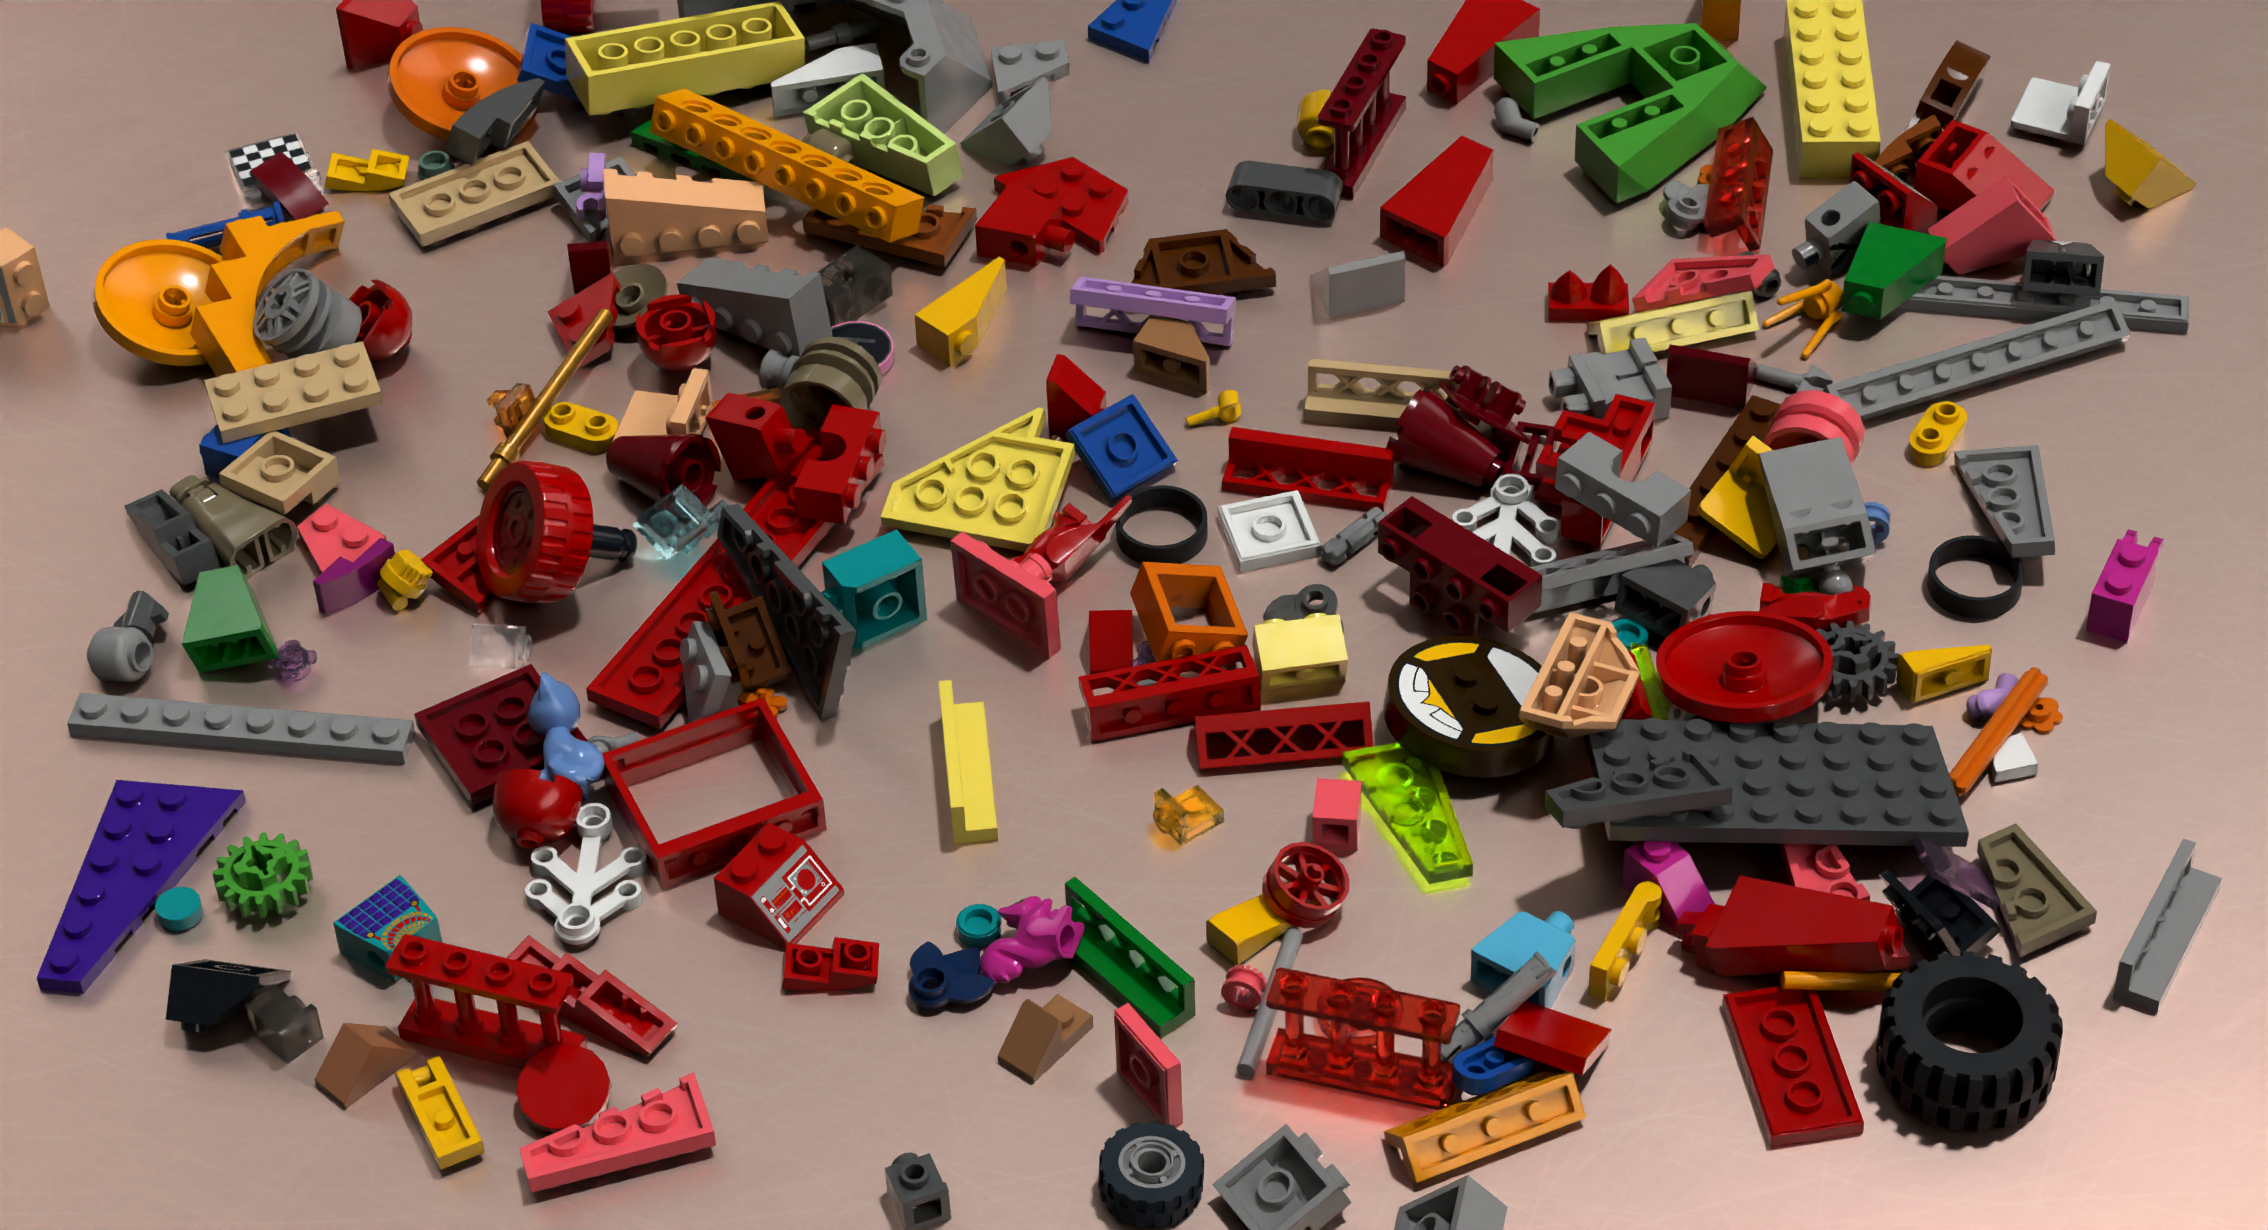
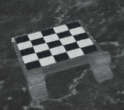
[224,131,324,212]

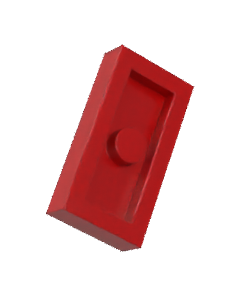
[1548,264,1629,321]

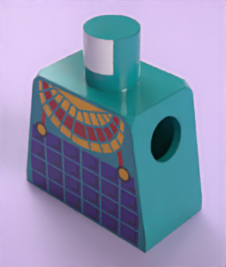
[333,875,443,981]

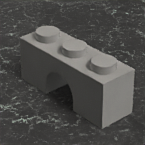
[1555,432,1691,547]

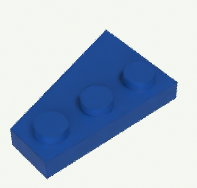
[1088,0,1177,62]

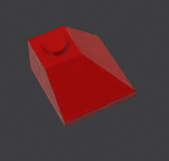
[336,0,423,70]

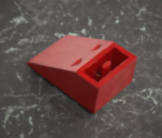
[1914,120,2055,212]

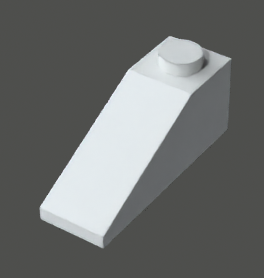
[771,42,885,117]

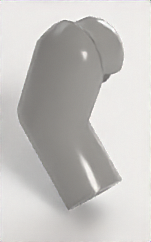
[1494,97,1540,142]

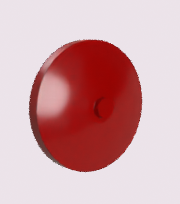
[1656,611,1833,723]

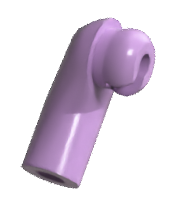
[1966,673,2018,719]

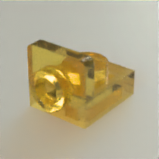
[1153,785,1224,846]

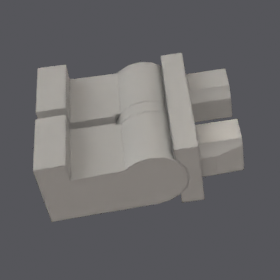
[1548,337,1672,420]

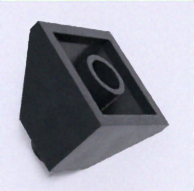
[166,959,291,1032]

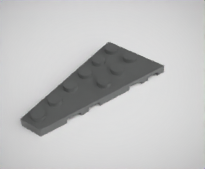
[717,503,856,720]

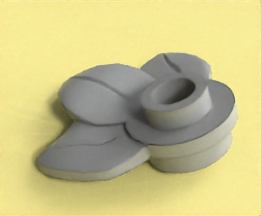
[1663,181,1734,230]

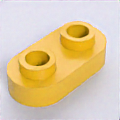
[1908,401,1967,466]
[543,402,619,453]

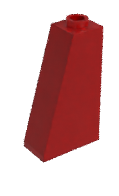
[1427,0,1540,104]
[1380,136,1494,268]
[1705,875,1903,976]

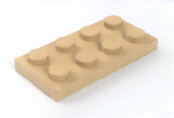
[388,141,561,247]
[204,341,383,443]

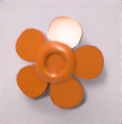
[738,687,787,718]

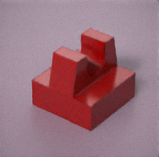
[1676,903,1724,970]

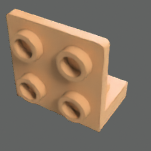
[612,368,713,442]

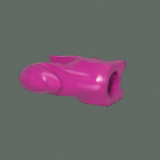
[980,896,1085,984]

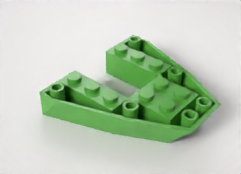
[1493,23,1767,203]

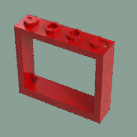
[602,697,827,889]

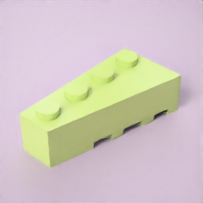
[803,73,964,196]

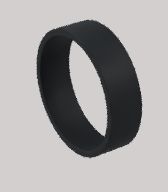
[1115,485,1208,564]
[1927,535,2024,619]

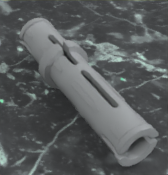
[1433,952,1557,1068]

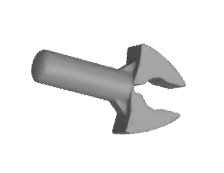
[1755,364,1833,392]

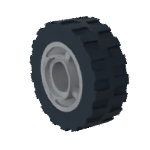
[1098,1121,1205,1228]

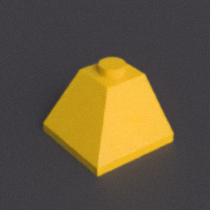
[2105,118,2197,209]

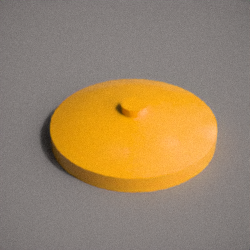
[93,239,225,366]

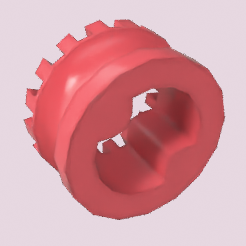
[1221,964,1267,1009]

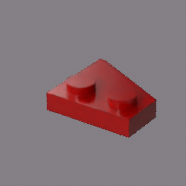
[547,272,621,369]
[421,515,491,614]

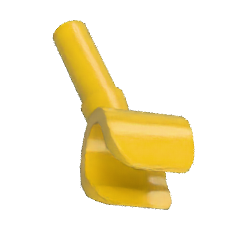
[1185,390,1241,427]

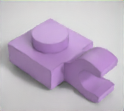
[576,153,606,221]

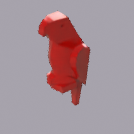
[1009,494,1132,583]
[1707,583,1871,632]

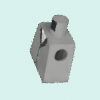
[1792,181,1881,276]

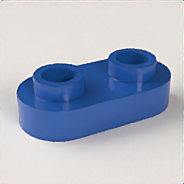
[1451,1037,1535,1095]

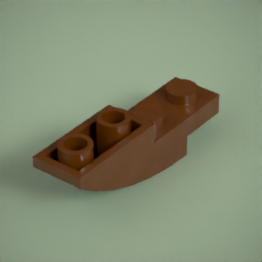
[1904,40,1991,132]

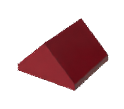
[1666,344,1758,409]

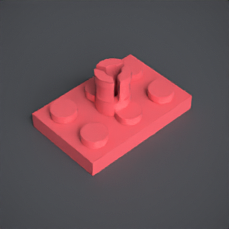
[950,532,1061,659]

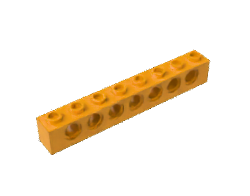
[650,88,925,243]

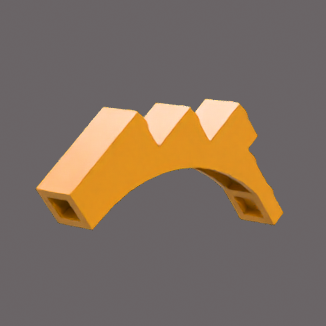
[190,210,345,377]

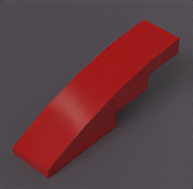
[506,935,677,1057]

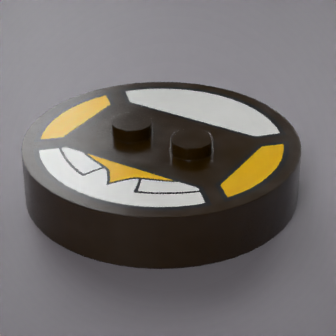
[1383,636,1556,778]

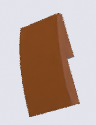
[1875,115,1942,182]

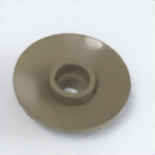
[613,264,668,329]

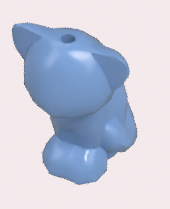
[527,672,605,801]

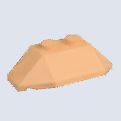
[1519,612,1640,738]

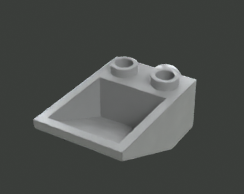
[1758,437,1876,595]

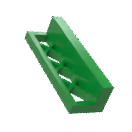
[1065,877,1196,1039]

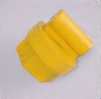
[377,549,433,611]

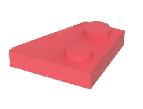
[297,503,387,573]

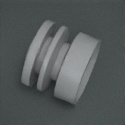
[253,268,362,359]

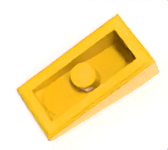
[1896,644,1992,704]
[1206,894,1294,966]

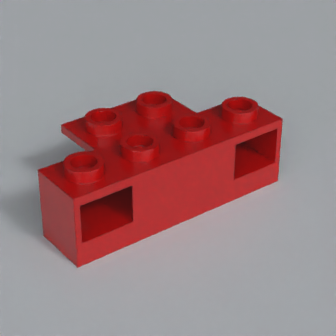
[1534,394,1655,546]

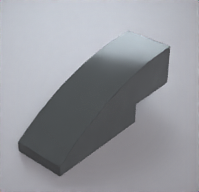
[446,78,545,166]
[125,489,221,586]

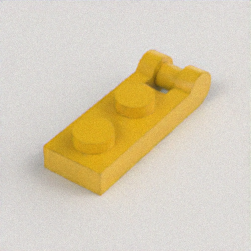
[1588,881,1662,1001]
[395,1056,485,1170]

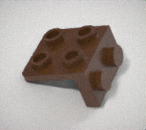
[705,591,793,692]

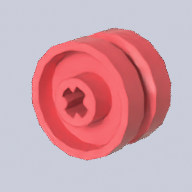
[1763,390,1865,468]

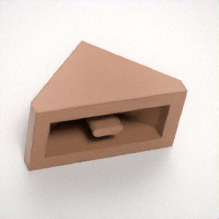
[314,1023,417,1109]

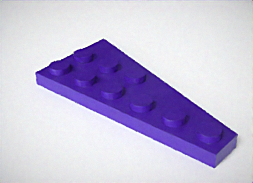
[37,780,246,994]

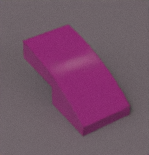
[313,538,395,614]

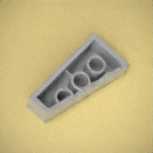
[677,258,833,357]

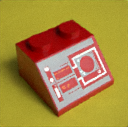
[713,822,844,949]

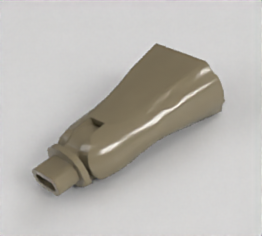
[169,475,297,579]

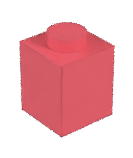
[1312,778,1362,850]

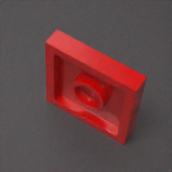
[1494,1001,1612,1076]

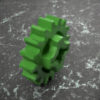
[212,832,313,919]

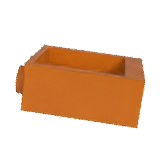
[1130,562,1248,667]

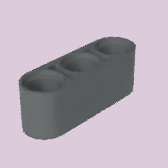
[1225,161,1343,222]

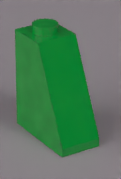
[1841,222,1947,320]
[182,565,279,673]

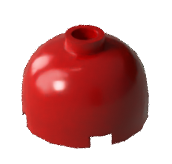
[349,279,412,362]
[636,294,716,371]
[493,769,583,849]

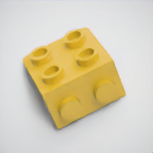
[1697,436,1777,559]

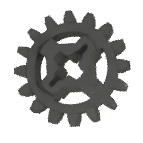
[1816,621,1899,702]

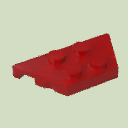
[994,157,1129,254]

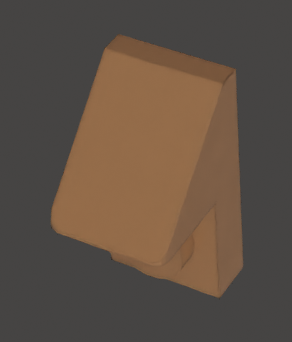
[998,994,1093,1084]

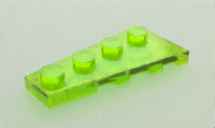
[1342,742,1473,884]

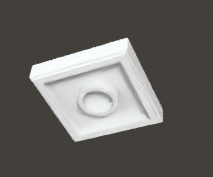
[1218,490,1321,572]

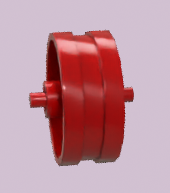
[1262,842,1349,928]

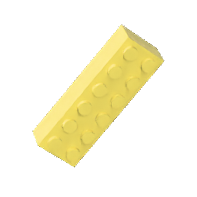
[1783,0,1881,178]
[565,1,805,116]

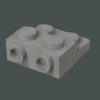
[1212,1124,1352,1230]

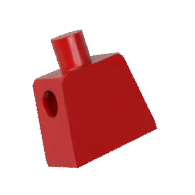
[975,182,1075,266]
[705,393,808,480]

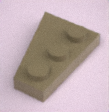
[1977,823,2097,957]

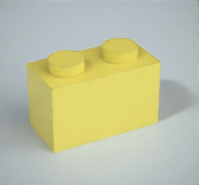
[1252,613,1348,690]

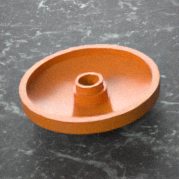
[387,27,535,141]

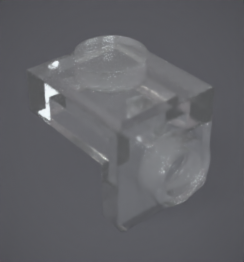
[470,624,532,669]

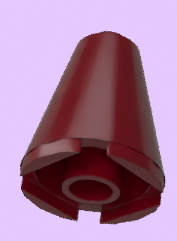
[1386,387,1505,488]
[606,433,721,515]

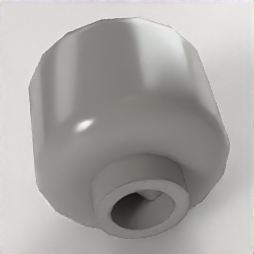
[87,627,154,682]

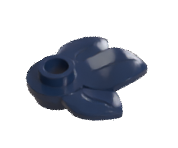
[908,942,995,1008]

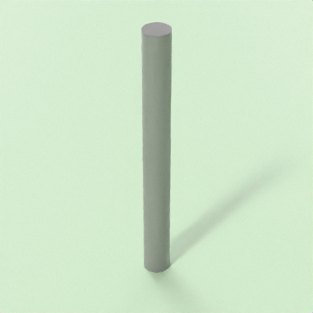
[1237,928,1303,1077]

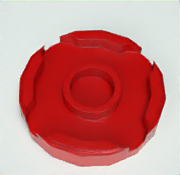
[517,1044,612,1133]

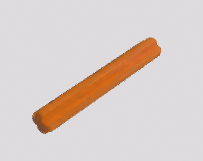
[1949,667,2048,797]

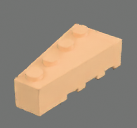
[603,168,769,258]

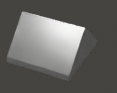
[1310,251,1405,318]

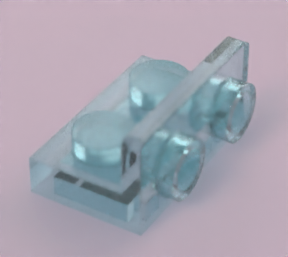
[632,483,729,560]

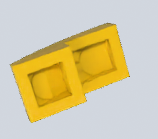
[324,148,410,191]

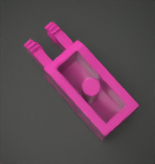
[2086,529,2164,642]

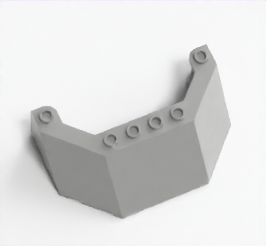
[677,0,992,134]

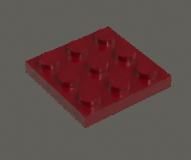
[414,664,587,806]

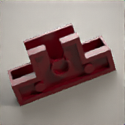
[1378,496,1542,637]

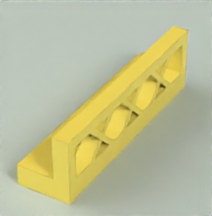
[1586,291,1759,354]
[939,680,998,844]

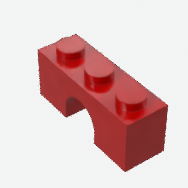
[794,404,886,525]

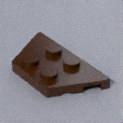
[1132,229,1276,295]

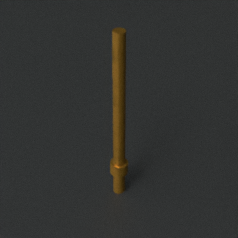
[477,308,613,491]

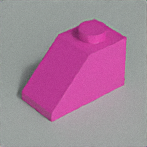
[1623,841,1715,938]

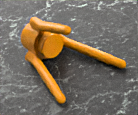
[1762,279,1843,359]

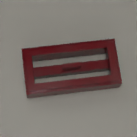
[1501,421,1557,492]

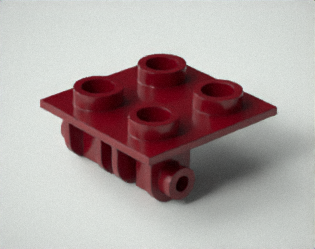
[1438,365,1530,444]

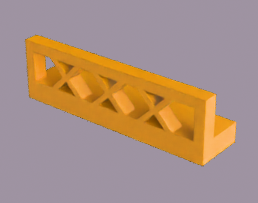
[1383,1067,1586,1183]

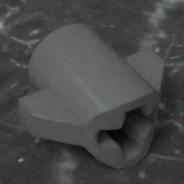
[113,591,169,644]

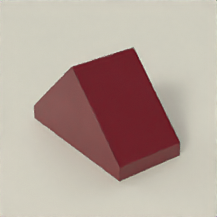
[567,241,613,294]

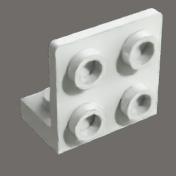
[2010,61,2111,145]

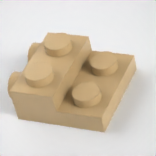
[219,431,339,514]

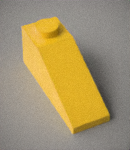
[914,256,1007,366]

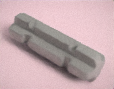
[1321,507,1387,566]

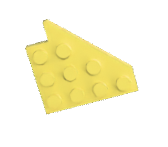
[880,407,1076,552]

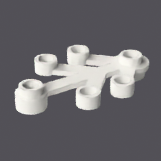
[1452,474,1561,567]
[525,803,648,945]

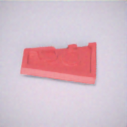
[1632,254,1775,313]

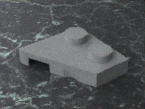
[991,40,1070,104]

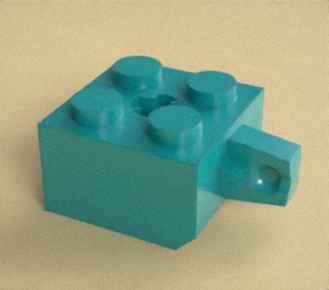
[821,529,927,649]

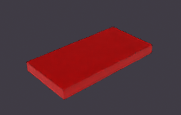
[1722,986,1864,1148]

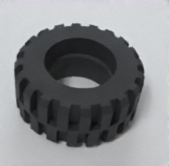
[1876,951,2063,1132]

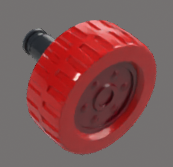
[476,461,637,604]

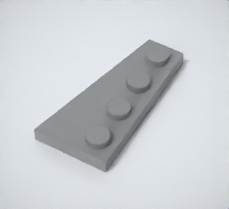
[1954,445,2055,558]

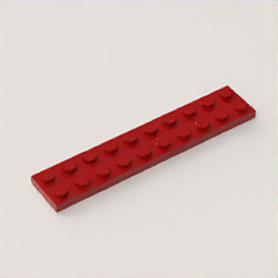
[586,429,884,729]

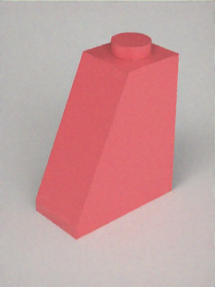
[1928,175,2057,275]

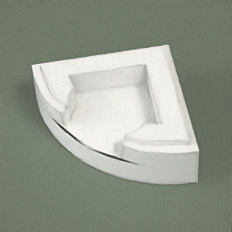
[1992,733,2038,783]

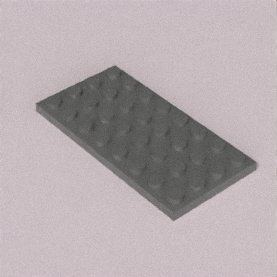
[1584,718,1969,847]

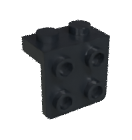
[1879,866,2002,956]

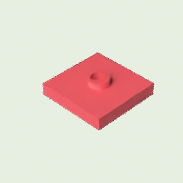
[1114,1003,1183,1127]

